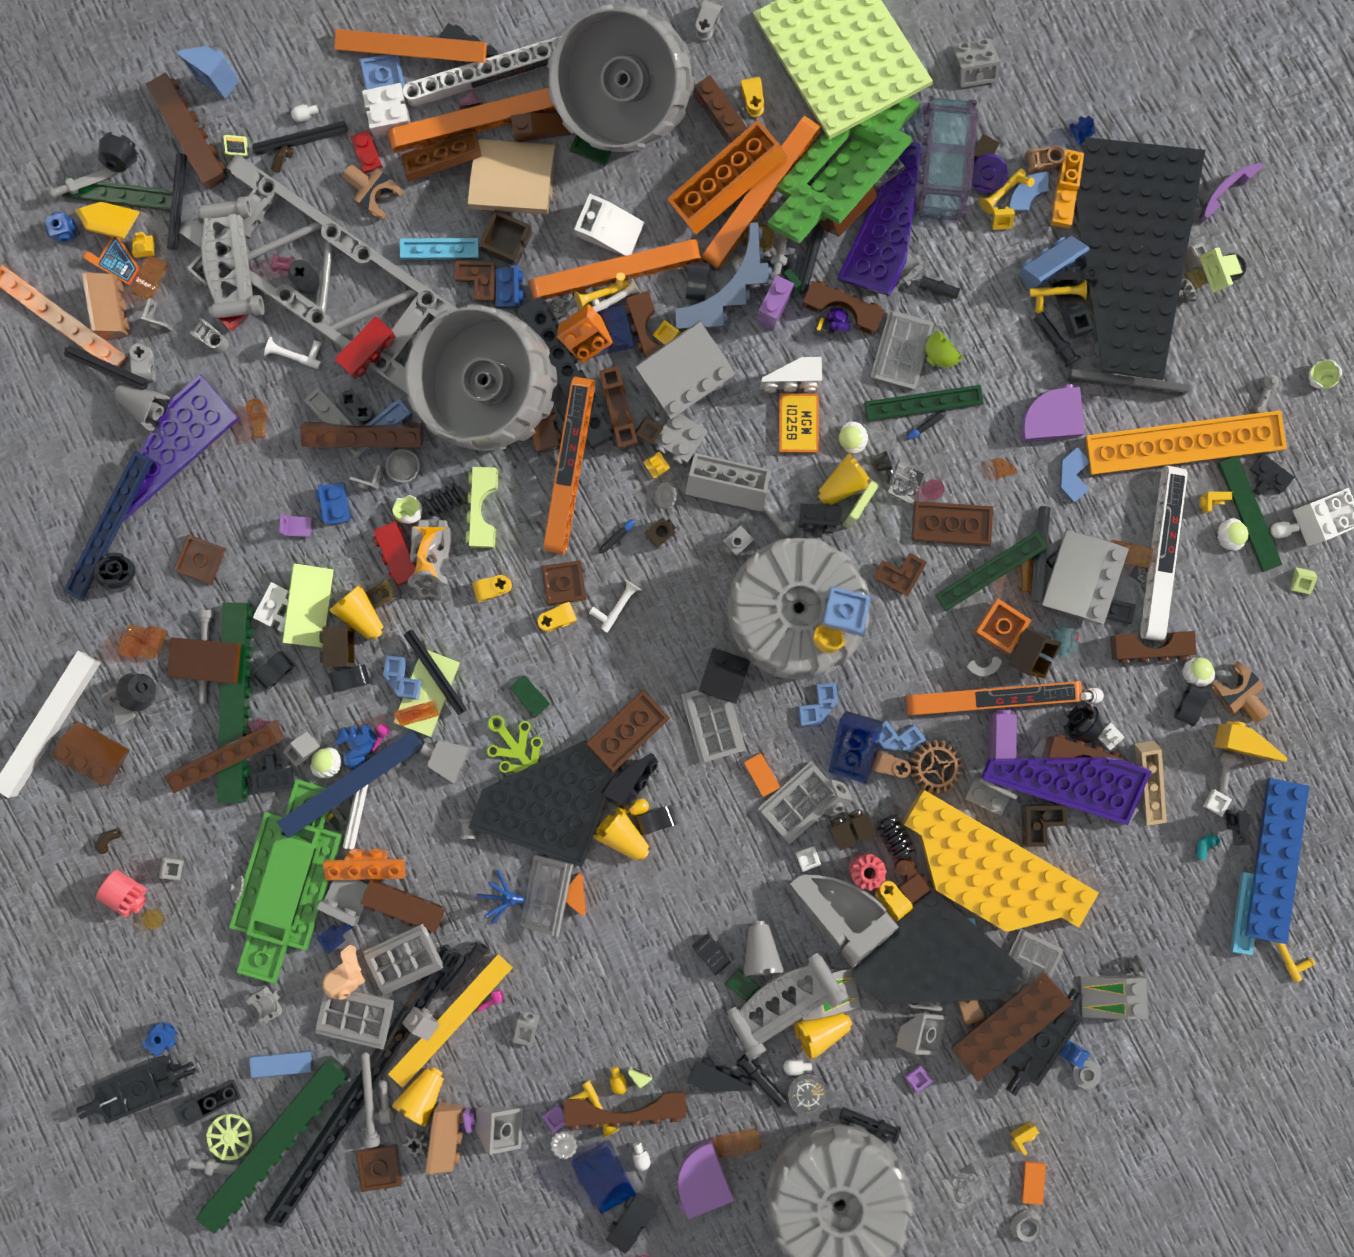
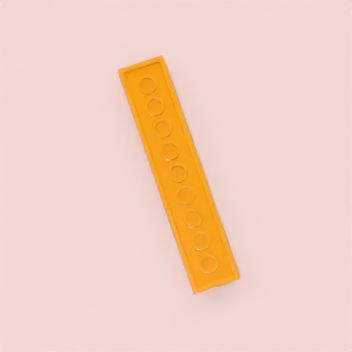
[1085,410,1287,475]

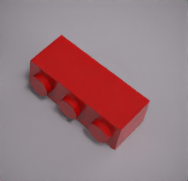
[335,316,396,379]
[373,521,416,586]

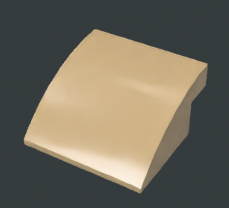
[468,139,556,215]

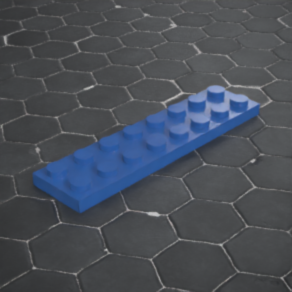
[1245,778,1309,944]

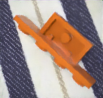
[323,848,406,880]

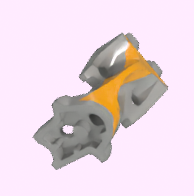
[408,520,452,600]

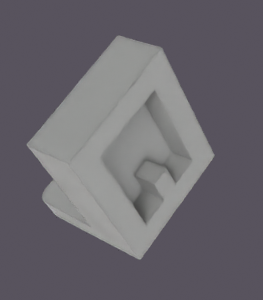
[513,1011,540,1047]

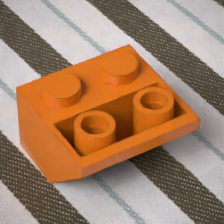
[557,304,613,364]

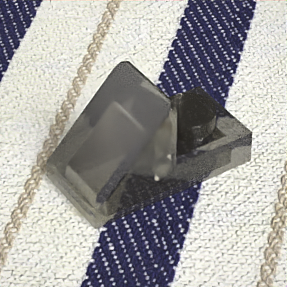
[366,578,401,610]

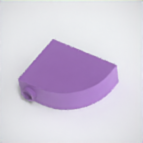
[1020,385,1085,442]
[678,1138,734,1219]

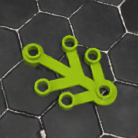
[487,715,543,773]

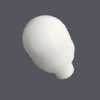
[291,104,319,122]
[1270,521,1300,538]
[1081,688,1104,704]
[783,1059,812,1075]
[632,1142,650,1171]

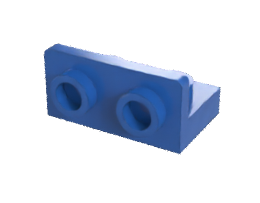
[496,265,524,308]
[316,482,351,526]

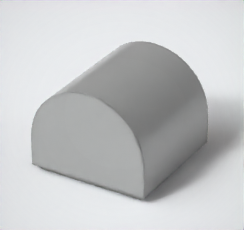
[159,857,184,880]

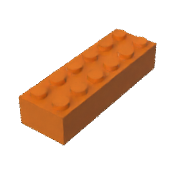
[667,120,787,235]

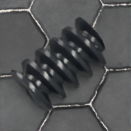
[288,260,320,294]
[423,482,468,519]
[877,814,914,859]

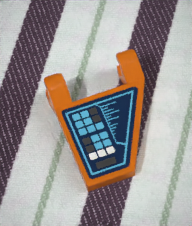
[83,235,140,286]

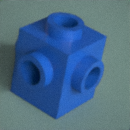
[44,212,77,243]
[142,1021,178,1057]

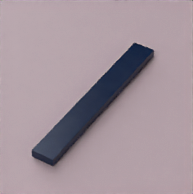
[63,451,154,600]
[277,730,423,838]

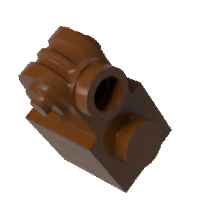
[895,857,931,904]

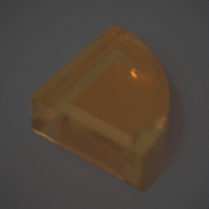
[993,458,1018,479]

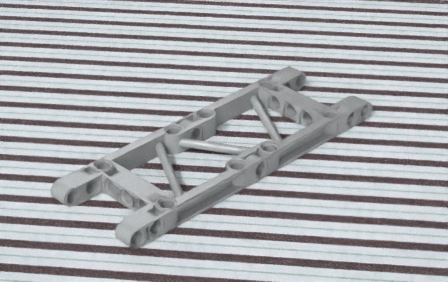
[179,154,457,396]

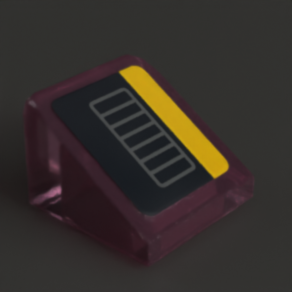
[458,91,483,110]

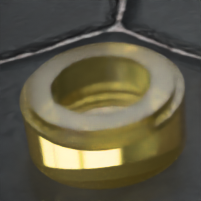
[1185,269,1206,290]
[143,909,165,930]

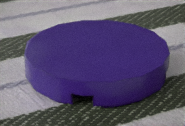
[968,154,1008,193]

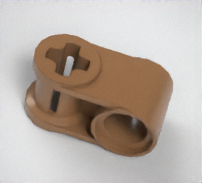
[1025,146,1065,174]
[870,751,911,778]
[956,1001,985,1027]

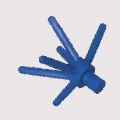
[476,870,525,924]

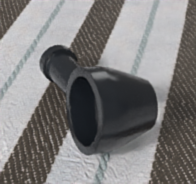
[763,254,800,272]
[873,451,900,486]

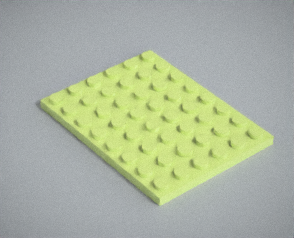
[753,0,933,140]

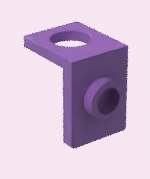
[279,514,312,537]
[460,1107,476,1133]

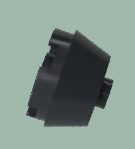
[98,132,138,173]
[94,553,135,593]
[115,673,156,711]
[1063,703,1105,743]

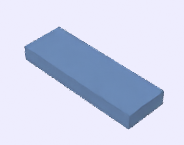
[363,398,412,451]
[250,1051,313,1078]

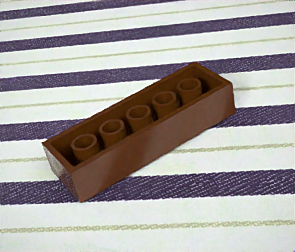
[951,970,1072,1082]

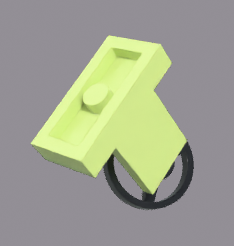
[1199,248,1247,293]

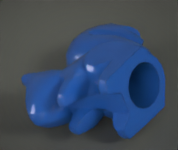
[334,723,376,770]

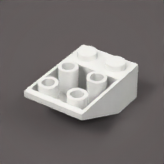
[574,194,644,256]
[760,357,822,393]
[1293,488,1354,546]

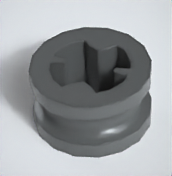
[1127,955,1145,976]

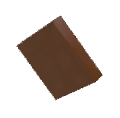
[173,534,226,585]
[542,560,587,605]
[356,1144,403,1192]

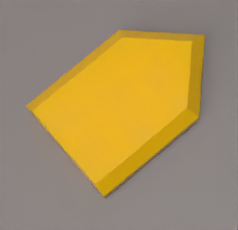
[75,202,139,239]

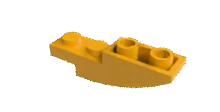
[1051,149,1084,229]

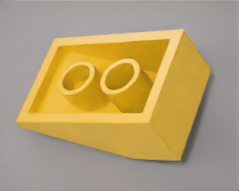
[1214,721,1287,762]

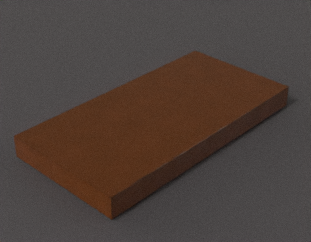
[402,129,482,182]
[912,501,993,546]
[167,637,241,684]
[585,690,670,773]

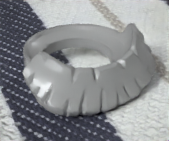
[1009,1209,1042,1242]

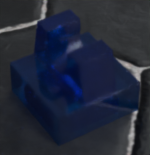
[1069,115,1096,144]

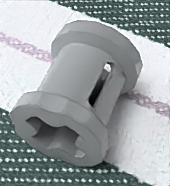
[459,818,478,839]

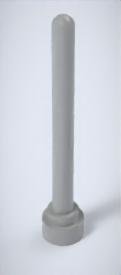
[197,610,214,705]
[361,1052,380,1148]

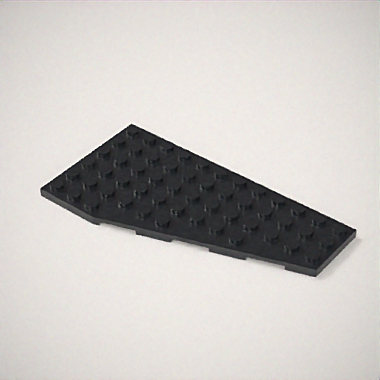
[1076,137,1206,380]

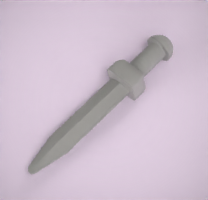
[48,169,118,199]
[770,234,787,281]
[186,1158,238,1176]

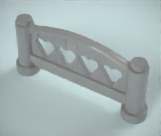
[196,196,265,319]
[727,953,849,1061]

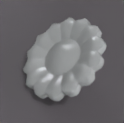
[654,482,677,510]
[229,876,244,903]
[550,1131,577,1160]

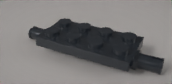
[1003,988,1083,1096]
[76,1054,196,1124]

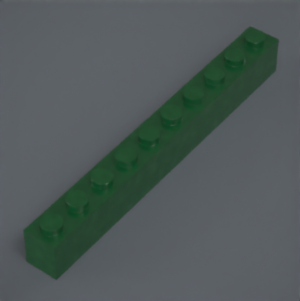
[217,602,254,803]
[195,1055,349,1234]

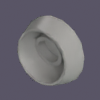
[385,449,420,483]

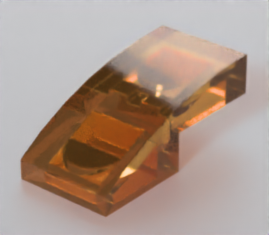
[132,256,168,300]
[1111,540,1154,569]
[715,1128,761,1158]

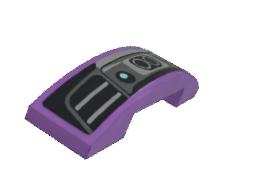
[1199,163,1264,224]

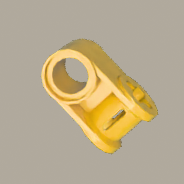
[740,76,764,118]
[472,575,512,602]
[538,602,577,632]
[875,881,913,921]

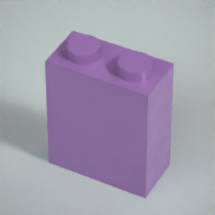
[757,275,794,330]
[988,710,1017,759]

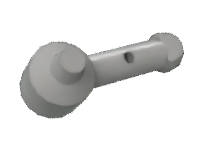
[1255,374,1279,413]
[762,504,797,538]
[1218,752,1241,794]
[374,1080,394,1124]

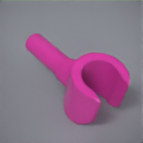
[371,724,390,752]
[478,990,504,1012]

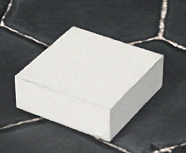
[1203,789,1232,817]
[795,846,821,872]

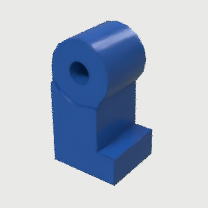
[1059,1040,1090,1069]

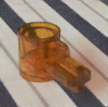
[246,398,268,438]
[126,624,167,650]
[116,634,157,659]

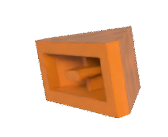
[566,873,586,915]

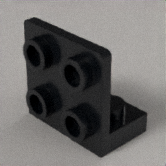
[799,503,842,533]

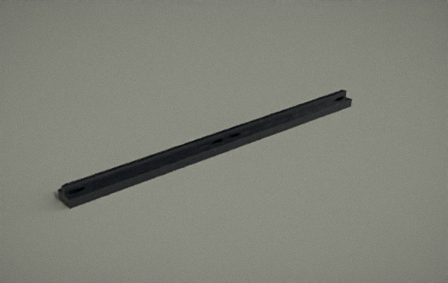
[264,944,461,1228]

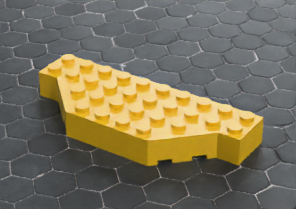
[902,789,1099,932]

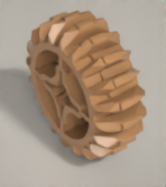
[910,740,964,794]

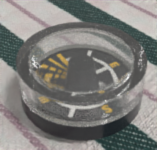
[788,1073,829,1117]

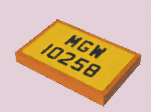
[779,393,819,453]

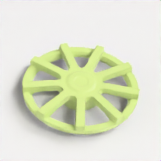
[206,1114,252,1160]

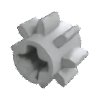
[402,1130,429,1158]

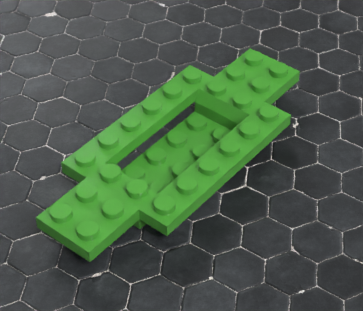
[767,97,919,243]
[229,779,343,984]

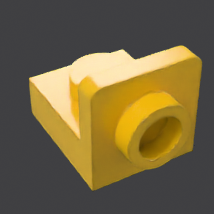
[653,320,681,345]
[1199,492,1232,513]
[1010,1121,1039,1156]

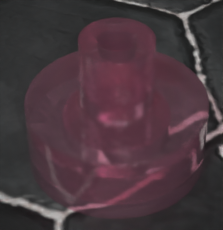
[924,479,944,500]

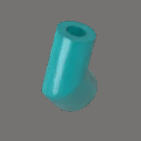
[1196,834,1220,860]

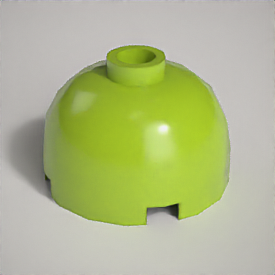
[925,329,964,368]

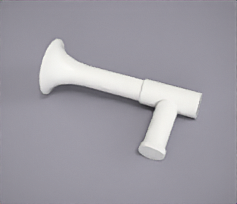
[585,278,640,313]
[264,337,322,369]
[589,579,642,633]

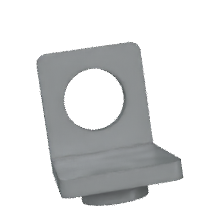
[187,253,208,287]
[141,298,173,331]
[349,465,384,490]
[102,688,136,726]
[821,780,853,817]

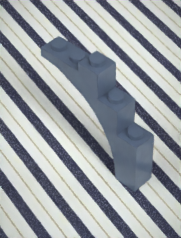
[675,223,772,329]

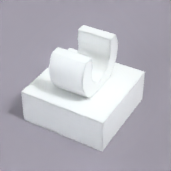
[1097,723,1124,751]

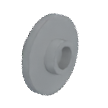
[1072,1060,1101,1089]

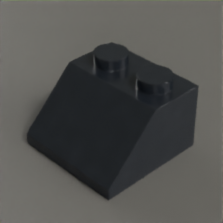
[698,648,750,704]

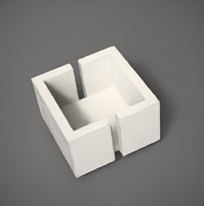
[362,83,411,137]

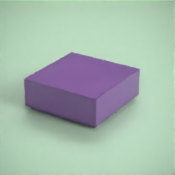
[904,1064,933,1093]
[542,1104,564,1133]

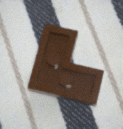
[455,260,496,302]
[873,553,927,597]

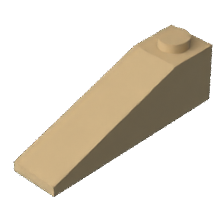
[1134,741,1167,826]

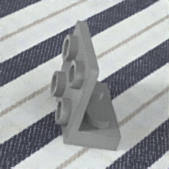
[952,39,1000,88]
[964,776,1017,816]
[317,880,368,926]

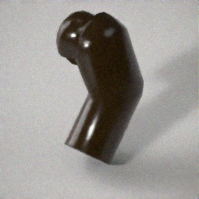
[271,145,294,173]
[95,828,121,854]

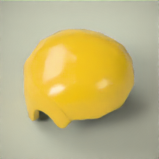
[813,624,846,654]

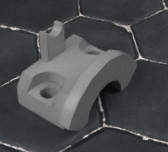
[900,252,924,285]
[964,657,1002,681]
[245,987,282,1025]

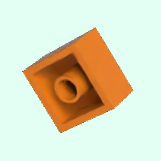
[972,599,1032,655]

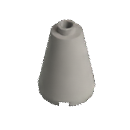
[115,383,171,431]
[743,921,783,977]

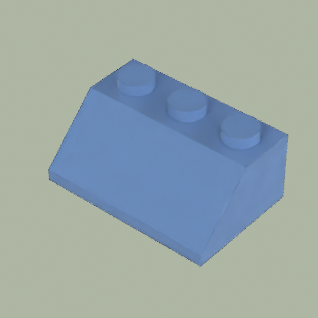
[177,46,239,99]
[1019,236,1090,289]

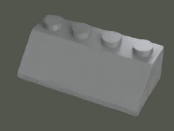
[685,453,771,511]

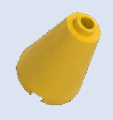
[818,453,872,506]
[329,584,383,640]
[593,807,649,861]
[794,1012,852,1060]
[392,1067,444,1127]

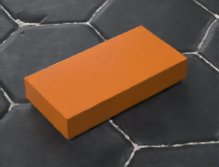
[744,753,781,797]
[1021,1161,1046,1205]

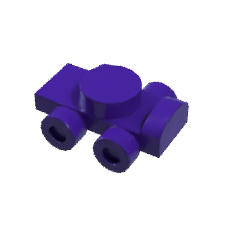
[827,308,851,331]

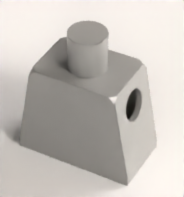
[420,740,472,783]

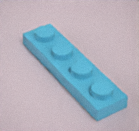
[400,238,479,260]
[1230,872,1255,955]

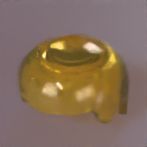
[743,224,775,253]

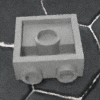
[654,414,708,465]

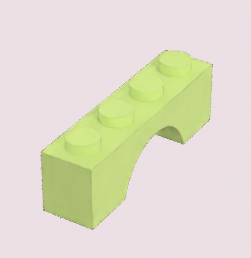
[466,467,498,549]

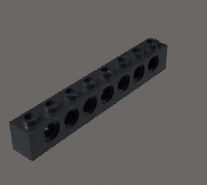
[519,297,614,449]

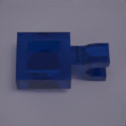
[316,923,354,954]

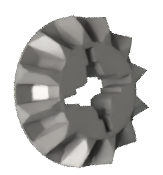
[1179,277,1197,307]

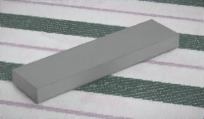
[304,387,366,459]

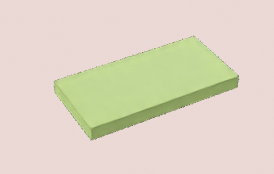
[842,481,878,529]
[282,564,334,648]
[394,650,460,737]

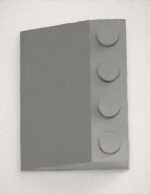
[635,321,735,419]
[1041,530,1129,624]

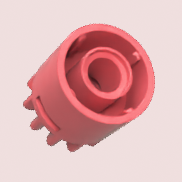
[848,853,887,890]
[96,870,147,918]

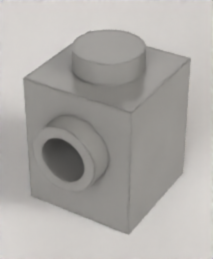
[723,526,754,557]
[283,732,320,767]
[402,1006,440,1041]

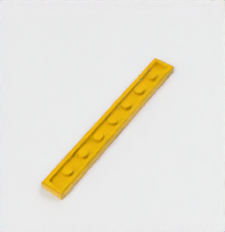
[388,954,513,1088]

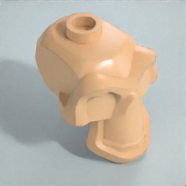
[322,945,365,1000]

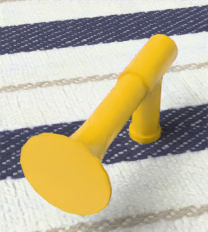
[979,168,1034,214]
[574,273,629,309]
[1030,279,1087,313]
[1275,943,1315,983]
[569,1080,620,1139]

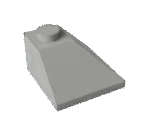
[896,1013,947,1055]
[475,1106,523,1155]

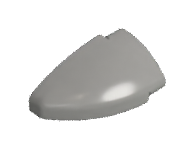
[789,875,899,968]

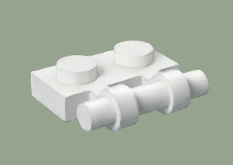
[253,582,289,632]

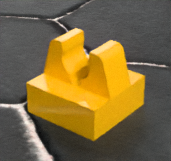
[991,207,1015,230]
[132,232,155,258]
[643,451,670,479]

